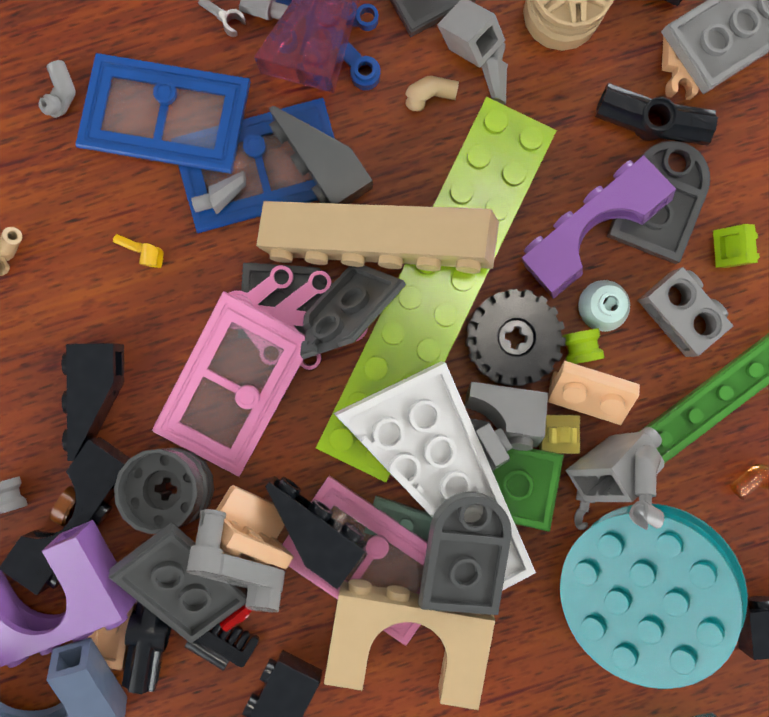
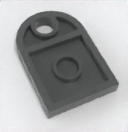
[606,141,710,264]
[418,492,512,615]

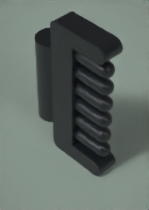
[185,624,259,671]

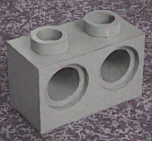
[637,267,733,357]

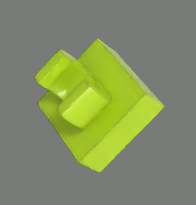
[713,224,760,268]

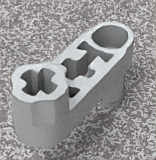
[186,509,285,612]

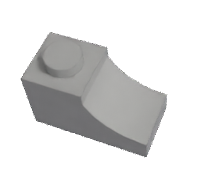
[465,382,548,451]

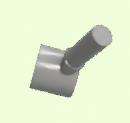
[198,0,246,37]

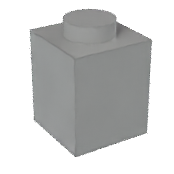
[437,0,505,68]

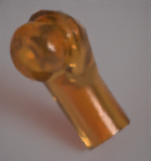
[730,464,769,500]

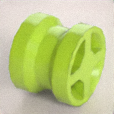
[562,328,605,364]

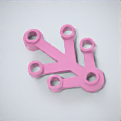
[229,265,368,370]

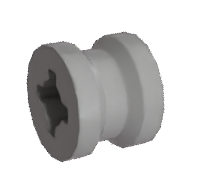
[0,476,28,514]

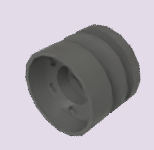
[114,447,214,534]

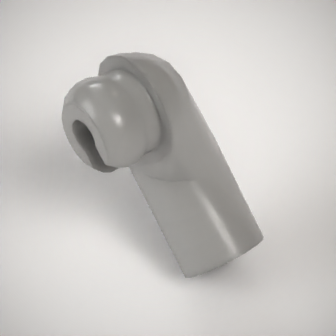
[39,60,76,118]

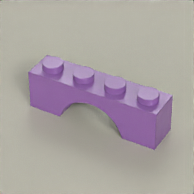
[522,155,676,299]

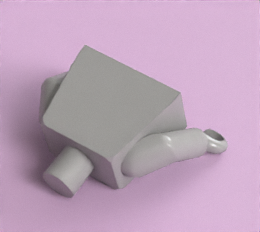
[565,427,664,530]

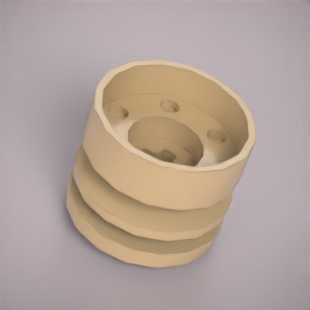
[523,0,614,51]

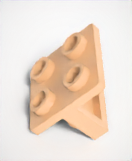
[216,485,294,570]

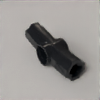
[595,83,718,146]
[121,601,171,694]

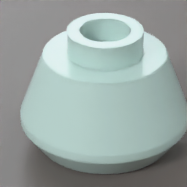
[578,280,630,332]

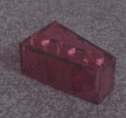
[254,0,360,93]

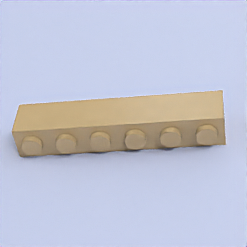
[256,201,499,274]

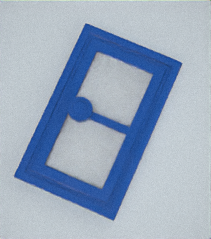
[76,53,251,174]
[171,98,335,233]

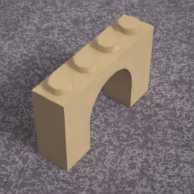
[324,579,495,710]

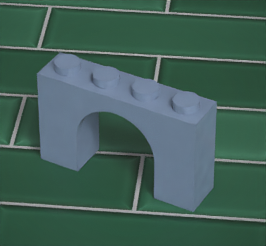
[0,638,127,717]

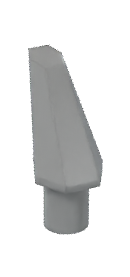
[239,0,293,22]
[481,42,508,105]
[191,170,246,214]

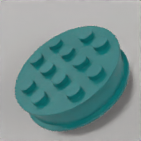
[560,504,748,689]

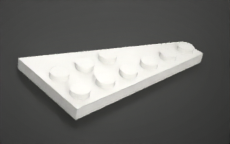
[334,361,536,591]

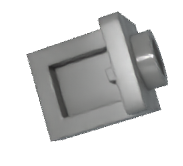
[476,423,513,471]

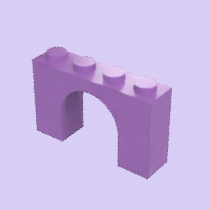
[0,520,137,668]

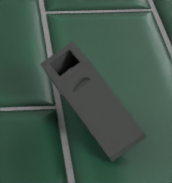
[269,105,373,204]

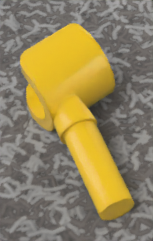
[113,234,164,268]

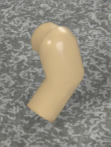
[405,75,459,111]
[0,227,23,276]

